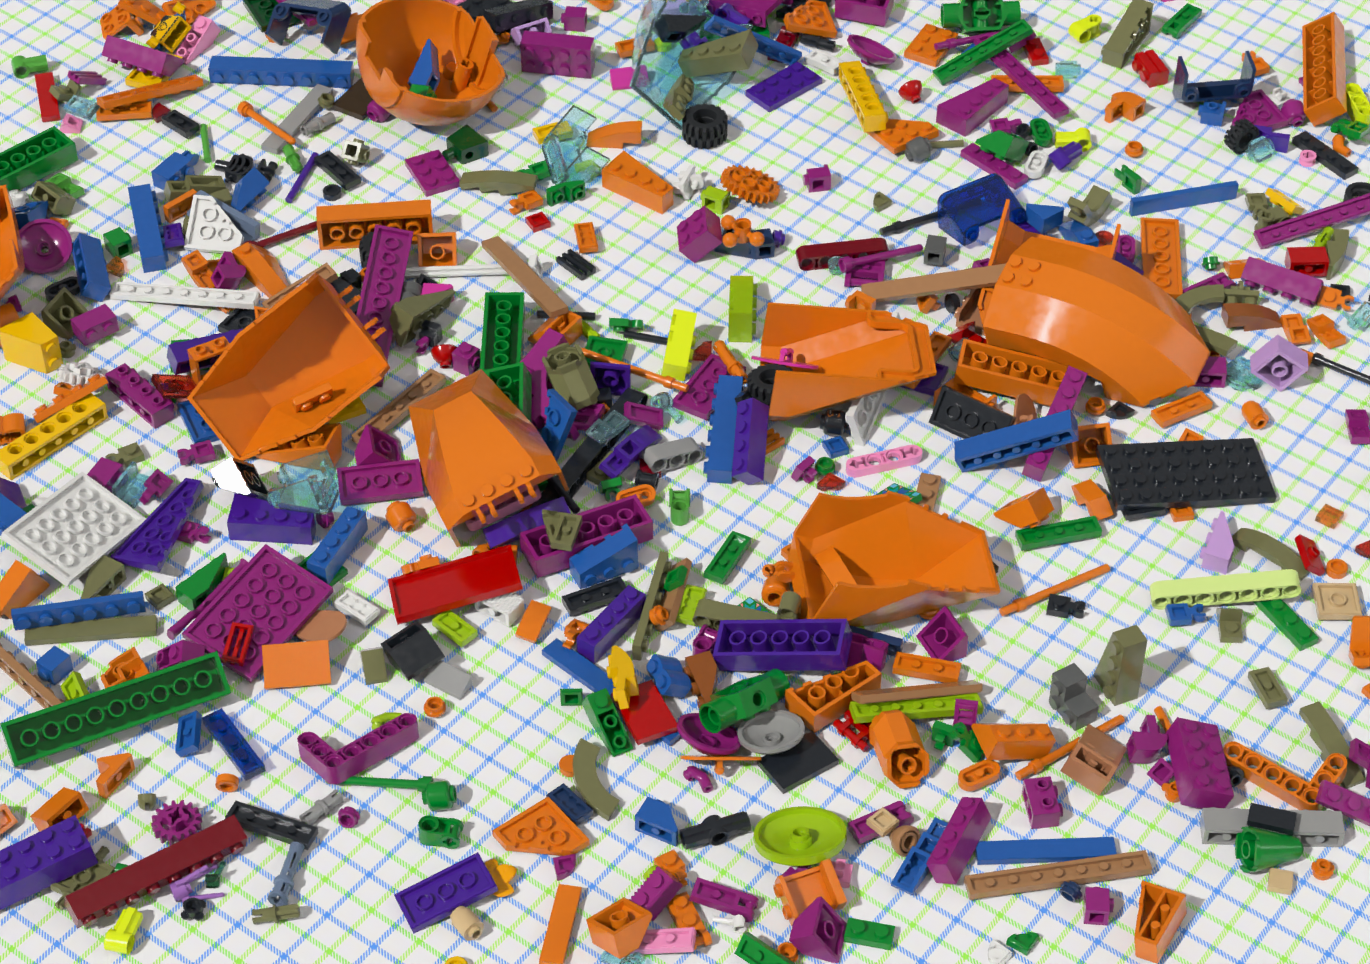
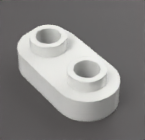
[1024,150,1048,179]

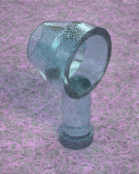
[650,392,684,424]
[600,951,646,964]

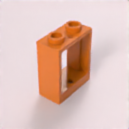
[187,336,230,387]

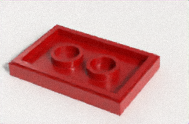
[611,680,678,745]

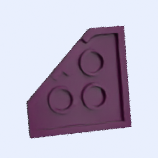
[1231,89,1289,130]

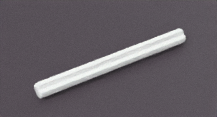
[404,264,508,278]

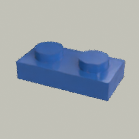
[175,710,202,757]

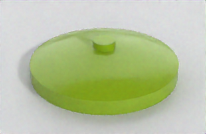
[754,806,847,866]

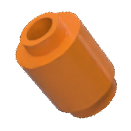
[1241,401,1269,430]

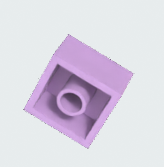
[1250,334,1309,392]

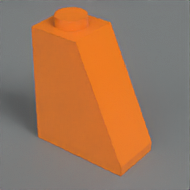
[0,560,50,619]

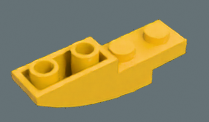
[607,645,639,709]

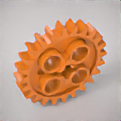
[720,165,780,204]

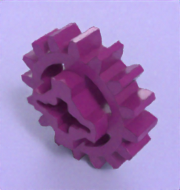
[151,800,202,845]

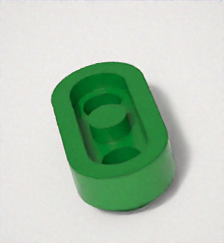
[1030,118,1053,147]

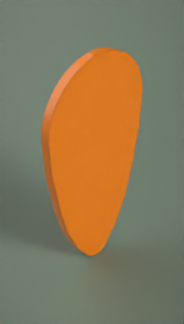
[680,755,762,775]

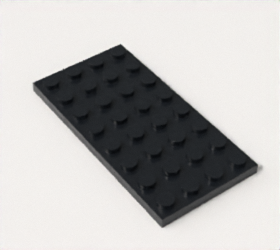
[1095,438,1277,511]

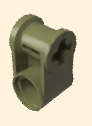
[1254,206,1292,230]

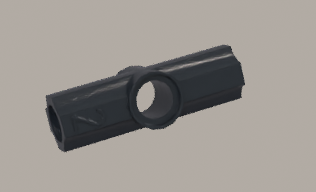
[679,811,751,850]

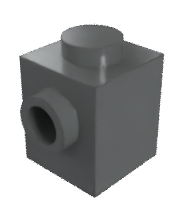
[923,235,947,266]

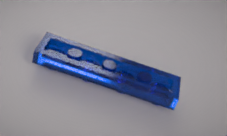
[202,708,266,781]

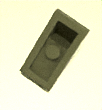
[1216,608,1243,643]

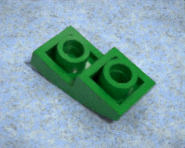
[546,180,585,207]

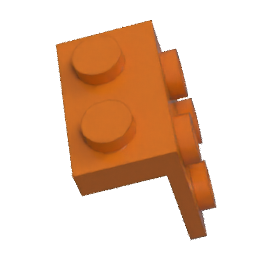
[100,6,144,40]
[1348,615,1370,669]

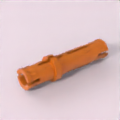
[713,340,748,385]

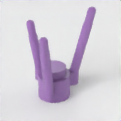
[169,864,225,903]

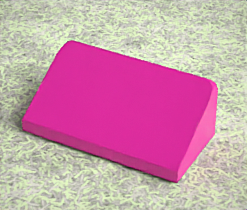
[610,65,648,90]

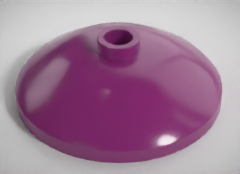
[847,34,897,65]
[19,219,73,274]
[677,713,741,756]

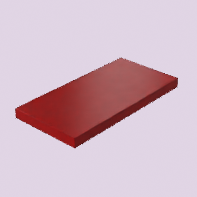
[387,544,523,625]

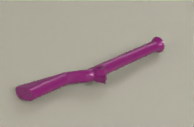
[167,559,248,640]

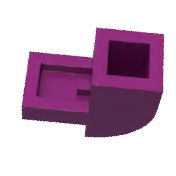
[211,251,246,290]
[1126,715,1168,764]

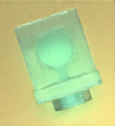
[1344,301,1370,332]

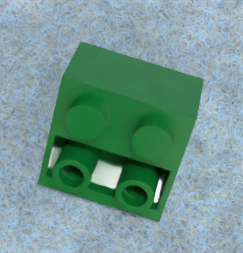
[975,130,1029,163]

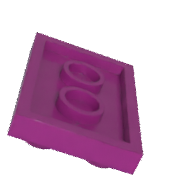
[405,149,460,197]

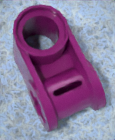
[692,624,718,656]

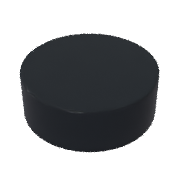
[323,184,342,201]
[944,293,960,313]

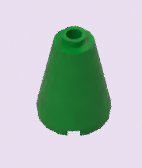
[1235,826,1304,873]

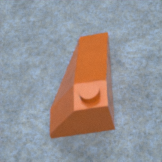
[232,242,289,298]
[255,423,342,469]

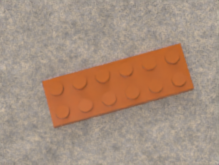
[1140,217,1183,300]

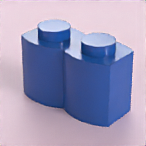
[646,654,692,698]

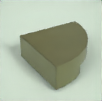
[873,191,892,213]

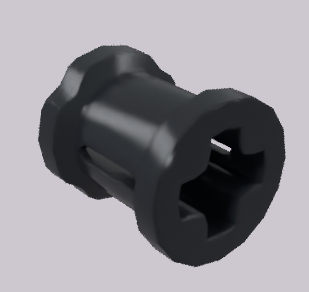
[635,469,659,491]

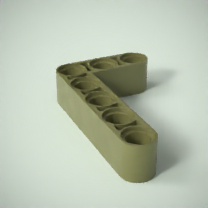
[692,591,802,631]

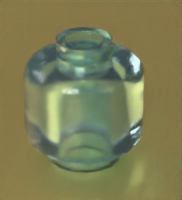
[1246,136,1275,163]

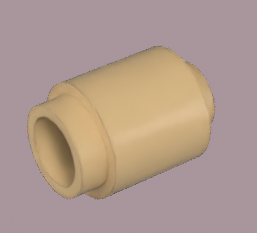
[450,906,484,941]

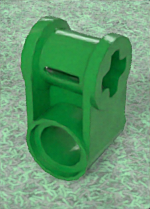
[418,815,464,849]

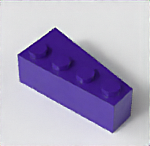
[227,493,316,545]

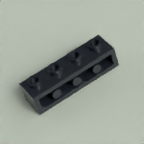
[484,0,553,33]

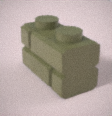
[31,181,76,216]

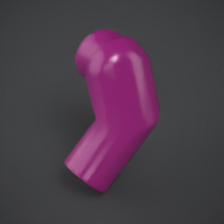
[683,766,713,793]

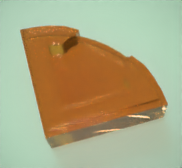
[106,256,125,278]

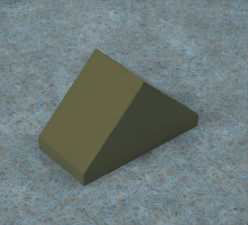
[359,647,388,685]

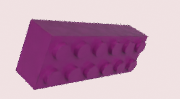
[520,494,653,578]

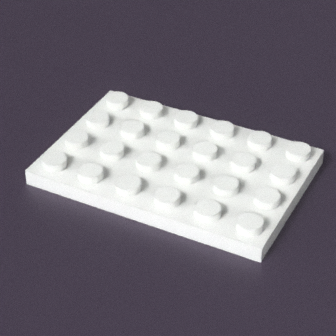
[0,471,147,587]

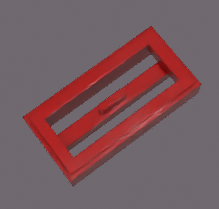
[221,622,254,667]

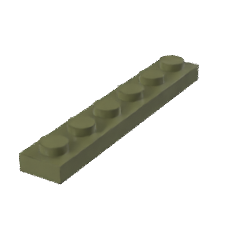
[632,551,672,661]

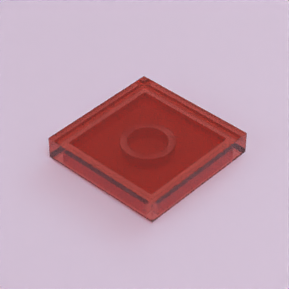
[151,374,197,399]

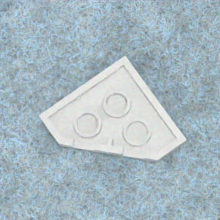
[184,195,244,254]

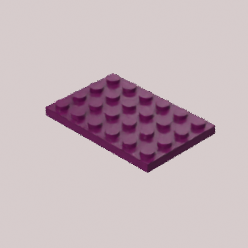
[182,544,333,683]

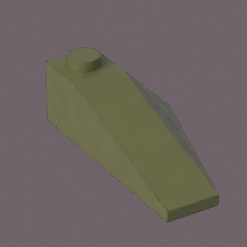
[389,289,456,347]

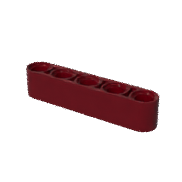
[795,238,889,271]

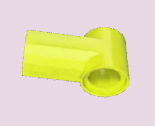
[1055,127,1092,152]
[104,907,143,955]

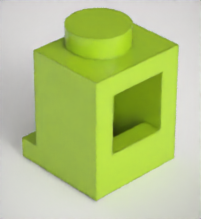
[700,186,730,215]

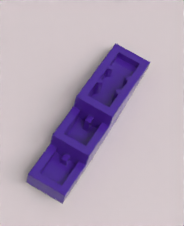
[482,497,571,549]

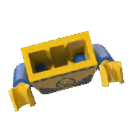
[146,1,192,53]

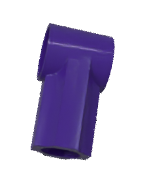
[714,3,751,29]
[1048,141,1083,171]

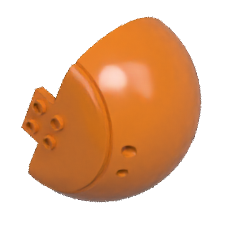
[356,0,505,126]

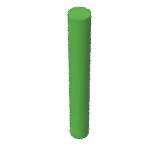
[200,123,211,163]

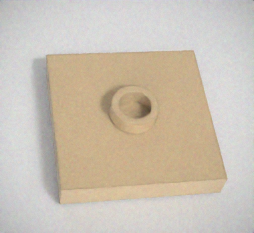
[1312,583,1362,620]

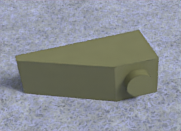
[81,555,127,599]

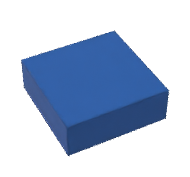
[822,436,849,459]

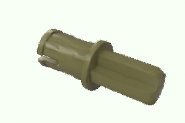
[252,904,300,925]

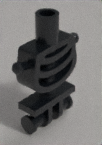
[214,153,278,183]

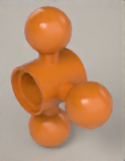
[721,215,765,248]

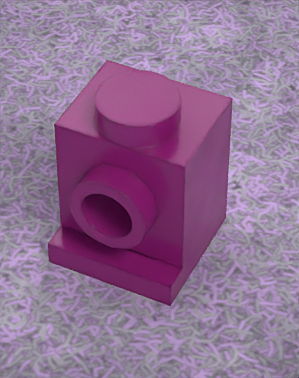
[803,164,831,193]

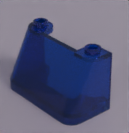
[937,173,1026,246]

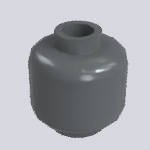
[904,136,933,163]

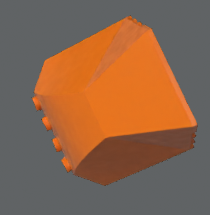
[187,272,390,461]
[408,369,569,547]
[775,490,1001,627]

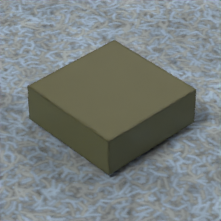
[145,583,175,611]

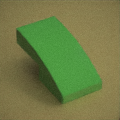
[45,173,85,199]

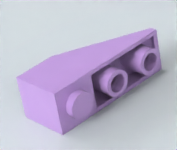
[1199,511,1234,575]

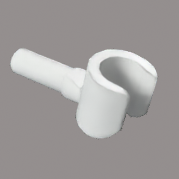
[713,915,746,934]

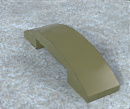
[1232,528,1310,582]

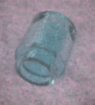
[1055,61,1081,79]

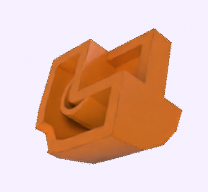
[101,647,150,688]

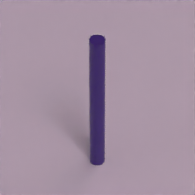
[285,152,319,203]

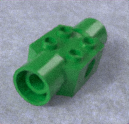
[941,0,1021,34]
[699,669,790,733]

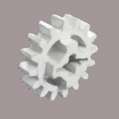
[58,362,103,387]

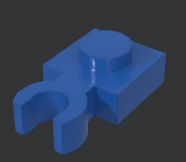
[1165,603,1206,626]

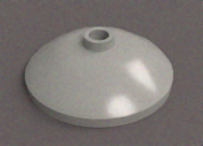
[737,710,805,755]

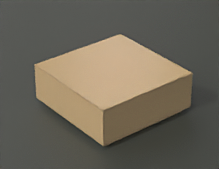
[866,807,899,837]
[1267,868,1294,895]

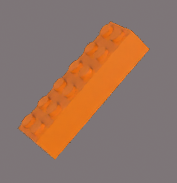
[316,199,433,250]
[953,339,1068,406]

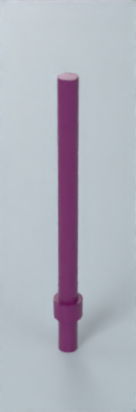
[934,30,1002,50]

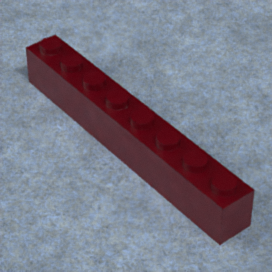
[64,815,248,929]

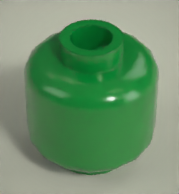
[422,780,457,811]

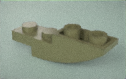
[663,74,695,121]

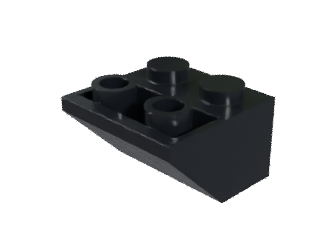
[381,620,445,681]

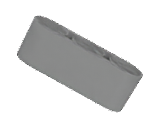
[642,437,704,473]

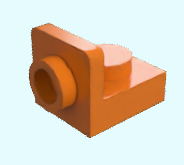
[845,290,876,310]

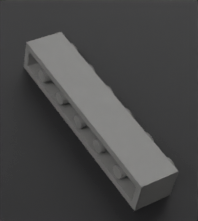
[1200,807,1345,847]

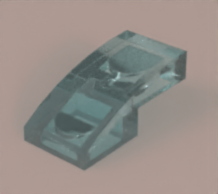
[585,410,630,444]

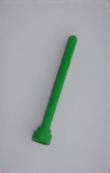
[325,776,434,792]

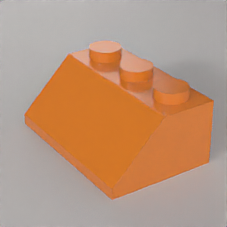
[971,723,1056,760]

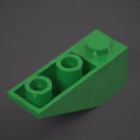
[175,553,228,611]
[581,688,634,757]

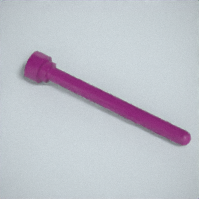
[838,244,923,273]

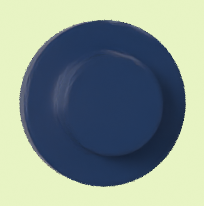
[1059,881,1083,902]

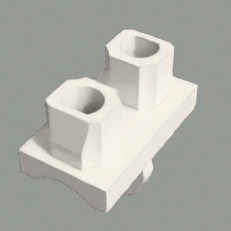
[672,164,705,200]

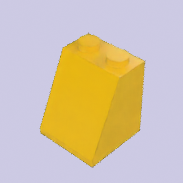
[0,312,63,374]

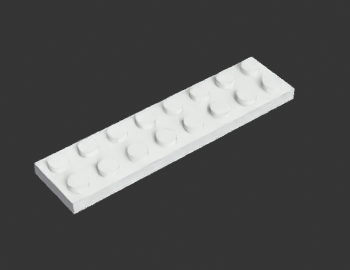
[845,312,901,447]

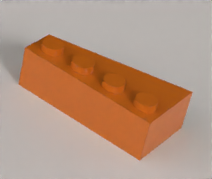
[785,661,882,733]

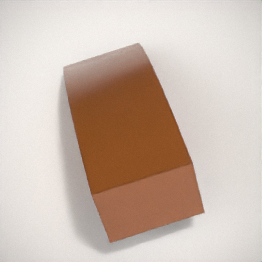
[1221,303,1283,332]

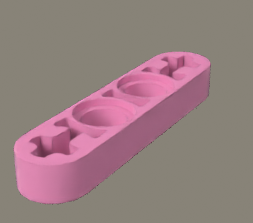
[846,445,922,478]
[465,485,541,531]

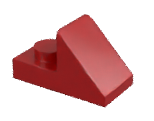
[947,321,987,347]

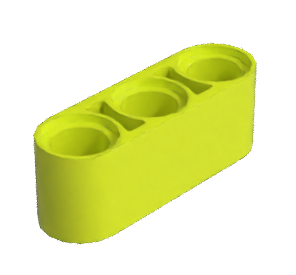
[1346,83,1370,125]

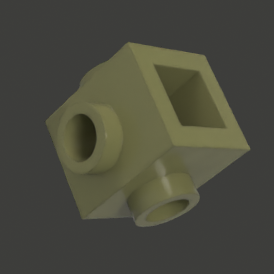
[341,138,370,166]

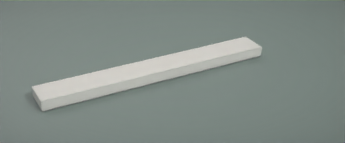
[109,282,261,309]

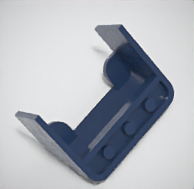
[265,0,351,54]
[1172,51,1256,102]

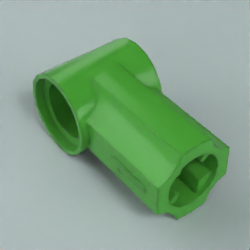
[11,55,48,79]

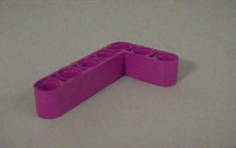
[297,713,419,785]

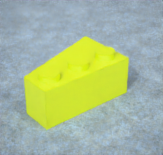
[661,309,697,381]

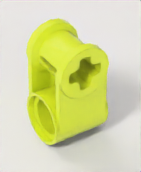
[1068,14,1102,44]

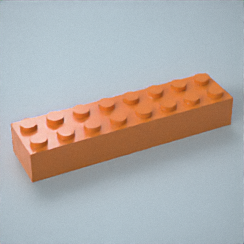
[1302,12,1347,127]

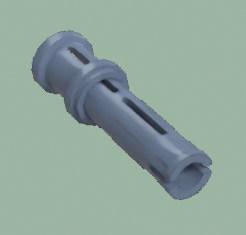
[267,842,305,906]

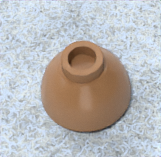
[889,825,920,857]

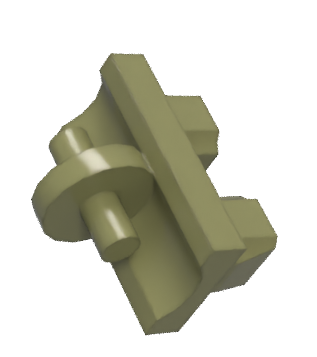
[1221,281,1259,305]

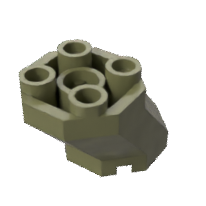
[542,343,600,411]

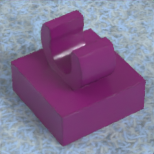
[790,455,817,484]

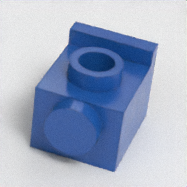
[1198,101,1226,127]

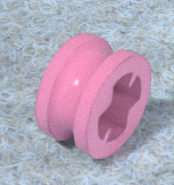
[1299,150,1317,167]

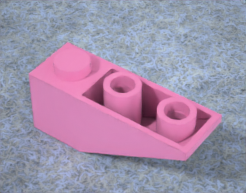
[174,14,221,65]

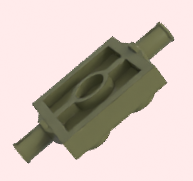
[50,846,115,910]

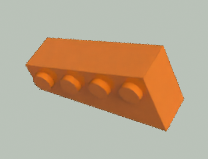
[602,151,673,214]

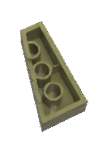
[678,29,759,77]

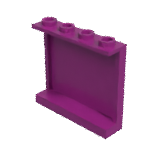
[703,0,793,28]

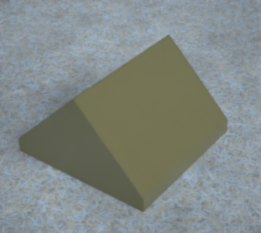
[41,287,88,340]

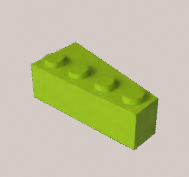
[728,275,757,343]

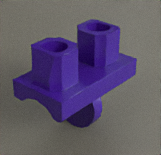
[679,31,708,54]

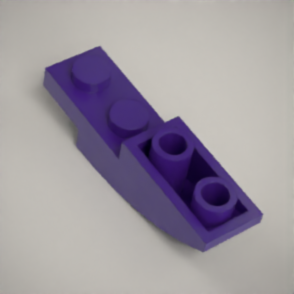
[599,425,663,479]

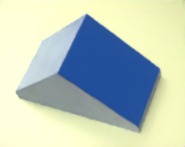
[1025,203,1064,234]

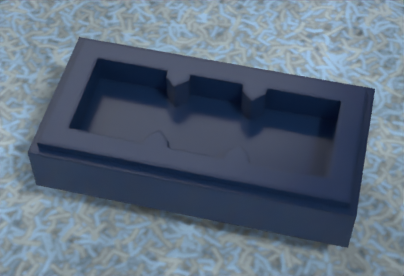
[546,783,593,826]

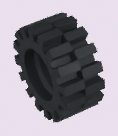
[1224,119,1260,154]

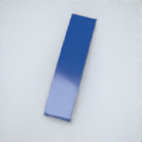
[891,817,948,895]

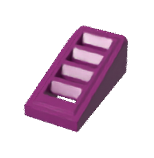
[953,699,978,731]

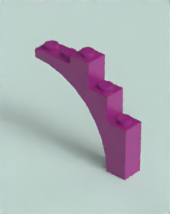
[521,328,580,441]

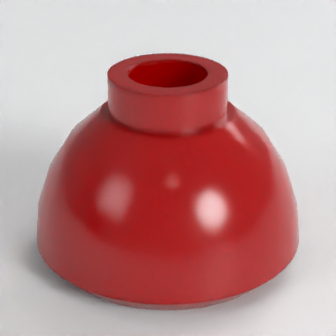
[898,80,922,104]
[431,344,457,368]

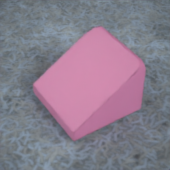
[59,113,83,134]

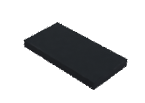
[928,385,1015,439]

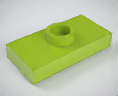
[675,584,707,626]

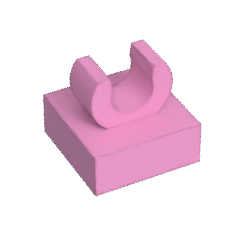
[831,858,853,888]

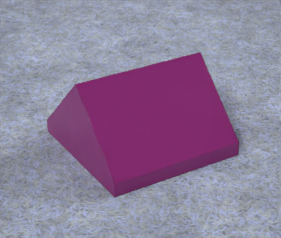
[916,606,968,661]

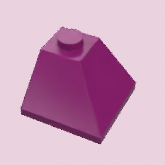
[354,424,402,466]
[789,896,847,963]

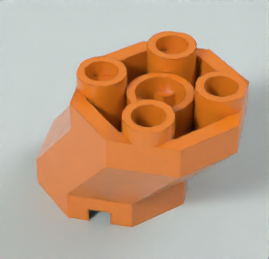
[869,709,929,789]

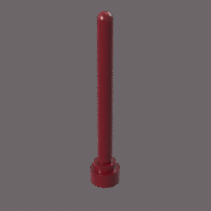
[242,221,317,247]

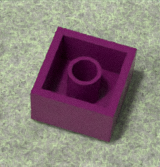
[677,205,723,263]

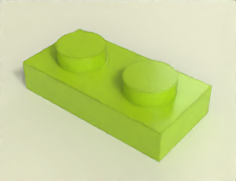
[432,610,478,648]
[60,671,89,701]

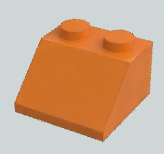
[417,232,457,267]
[1066,422,1112,468]
[993,487,1055,528]
[586,897,652,959]

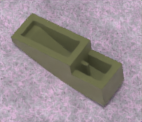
[163,175,226,202]
[1326,229,1349,280]

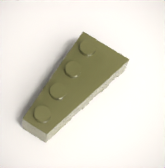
[1101,0,1154,69]
[1093,624,1148,706]

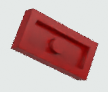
[1023,38,1049,66]

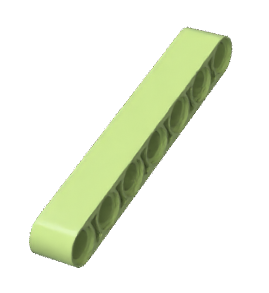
[1149,569,1302,610]

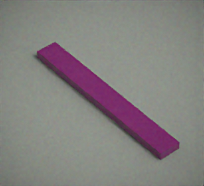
[974,33,1069,119]
[1253,193,1370,249]

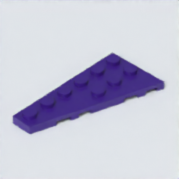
[110,478,204,572]

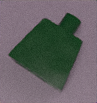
[442,125,489,164]

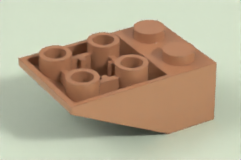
[1060,724,1127,796]

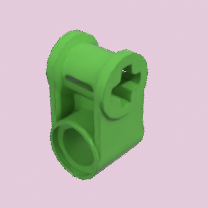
[669,488,690,526]

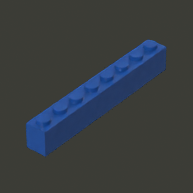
[208,56,354,88]

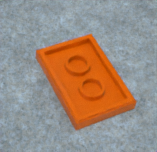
[262,640,331,690]

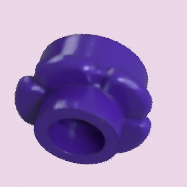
[772,230,785,248]

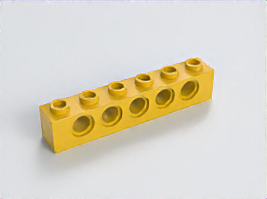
[839,61,888,133]
[0,393,108,480]

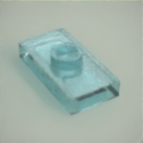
[63,95,100,120]

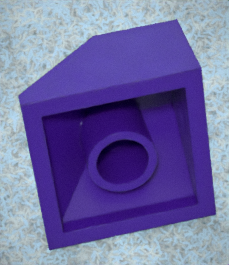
[590,361,631,396]

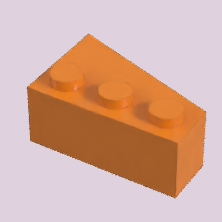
[1134,880,1187,964]

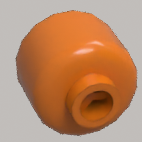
[385,501,417,532]
[761,575,790,607]

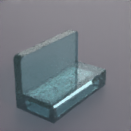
[112,461,150,509]

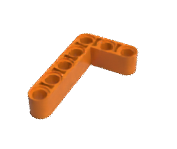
[1223,741,1347,811]

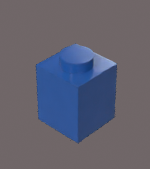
[36,645,74,686]

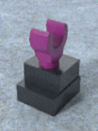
[415,320,443,355]

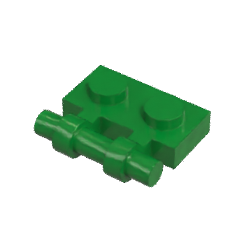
[1330,118,1370,141]

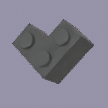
[1049,663,1099,731]

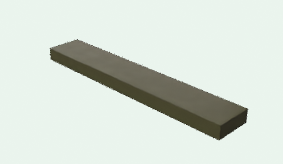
[24,615,157,646]

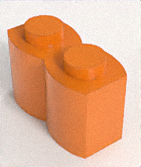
[0,413,26,446]

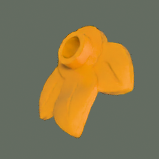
[484,859,517,897]

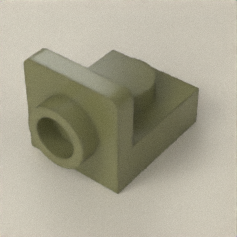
[49,79,81,103]

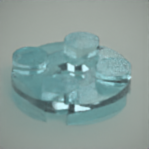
[1226,356,1263,392]

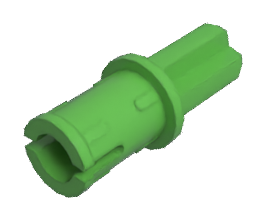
[282,144,303,174]

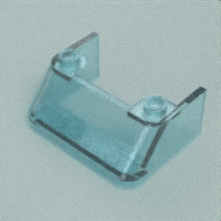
[542,105,610,185]

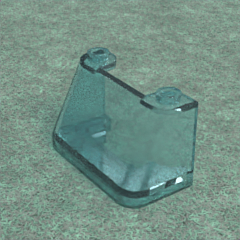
[267,450,339,515]

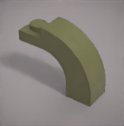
[1067,185,1113,226]

